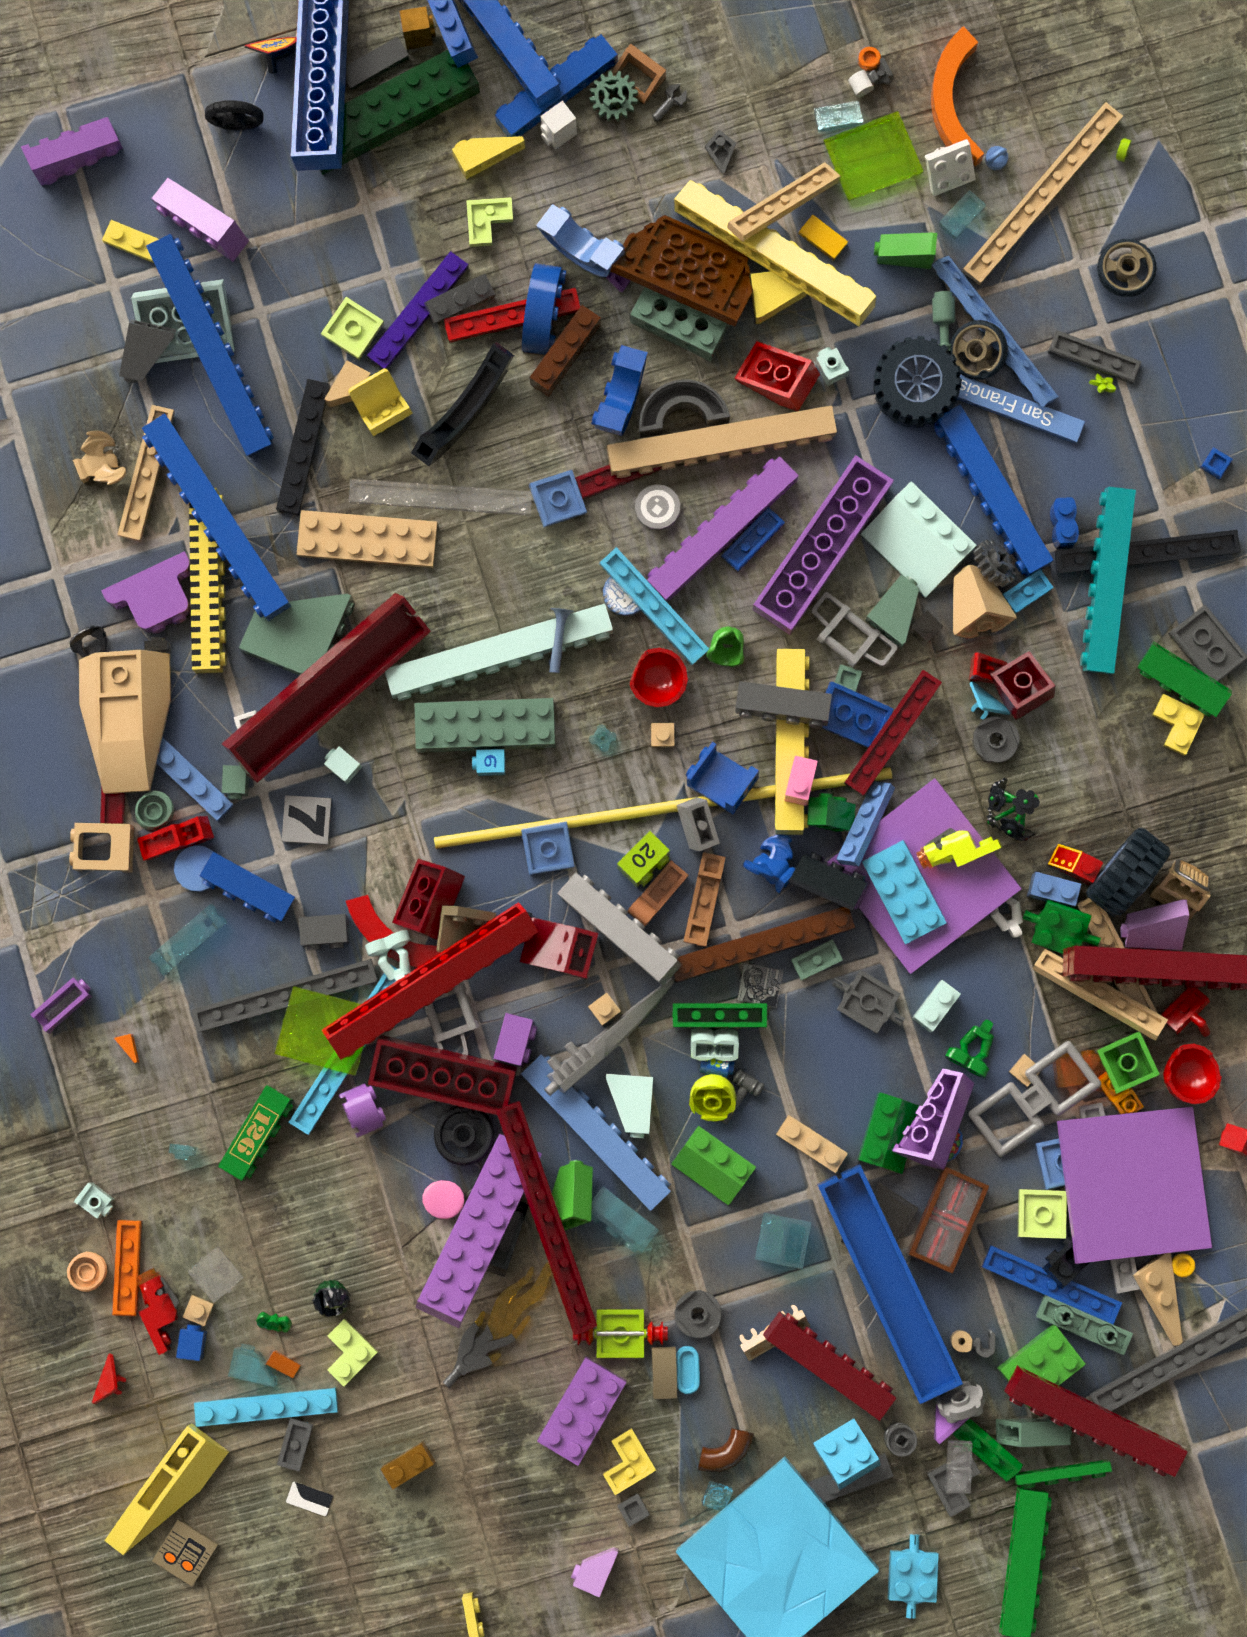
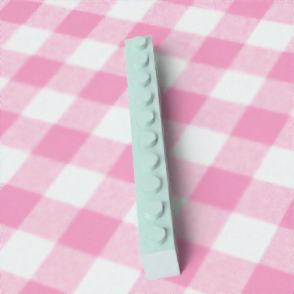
[385,604,613,701]

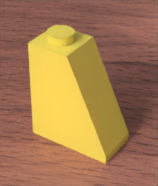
[750,271,807,324]

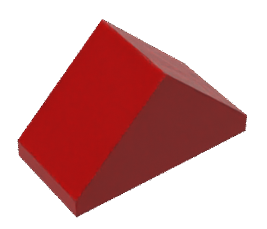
[969,652,1007,684]

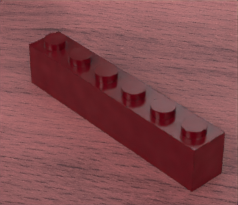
[763,1311,896,1421]

